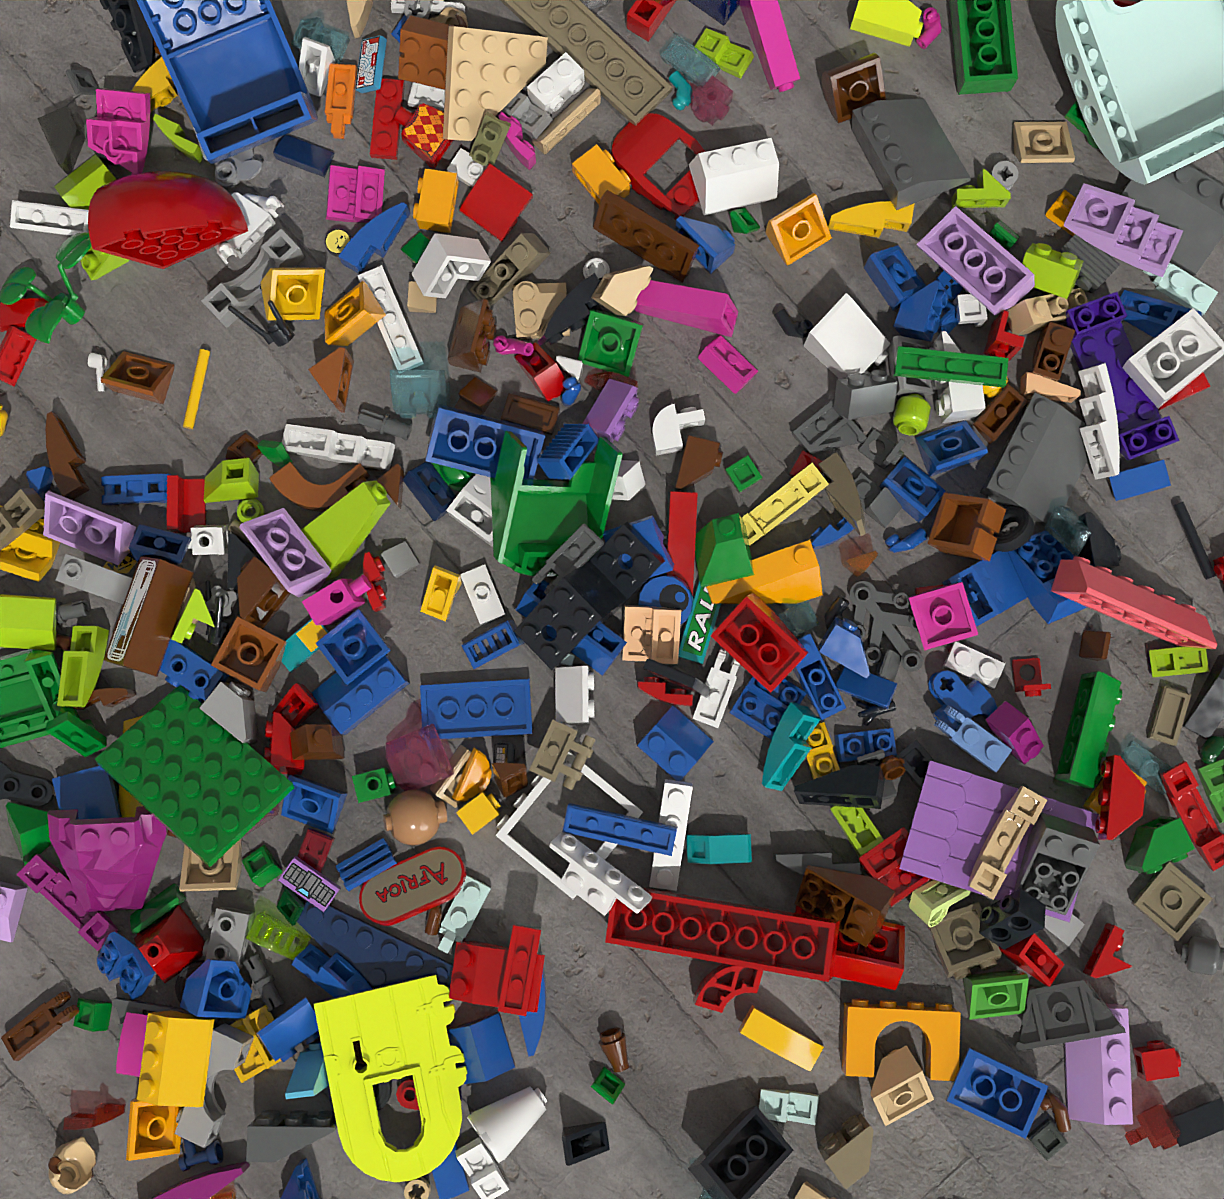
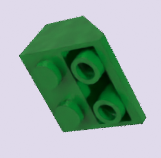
[1124,816,1195,874]

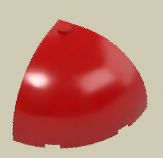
[88,171,248,269]

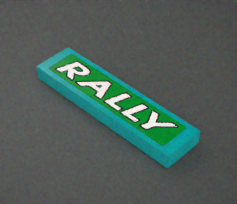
[678,580,721,664]

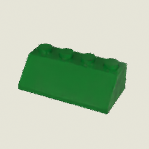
[1055,671,1122,788]

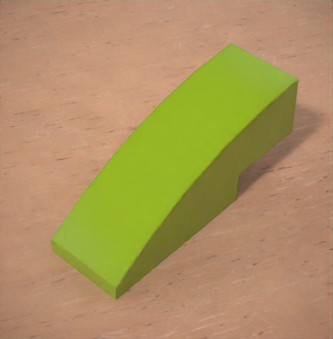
[57,626,109,707]

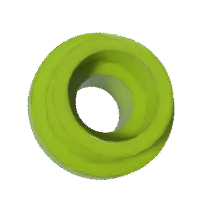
[237,498,265,523]

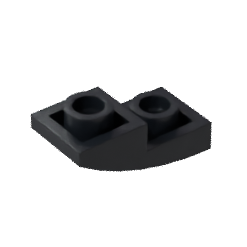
[1167,1097,1224,1147]

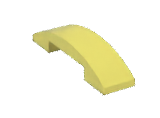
[742,463,829,546]

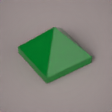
[730,208,760,234]
[591,1067,626,1105]

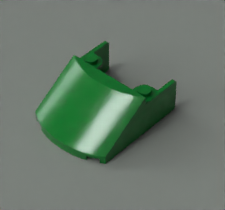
[490,431,623,577]

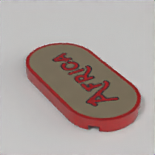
[359,847,466,926]

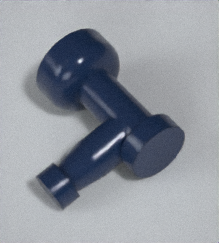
[178,1137,223,1172]

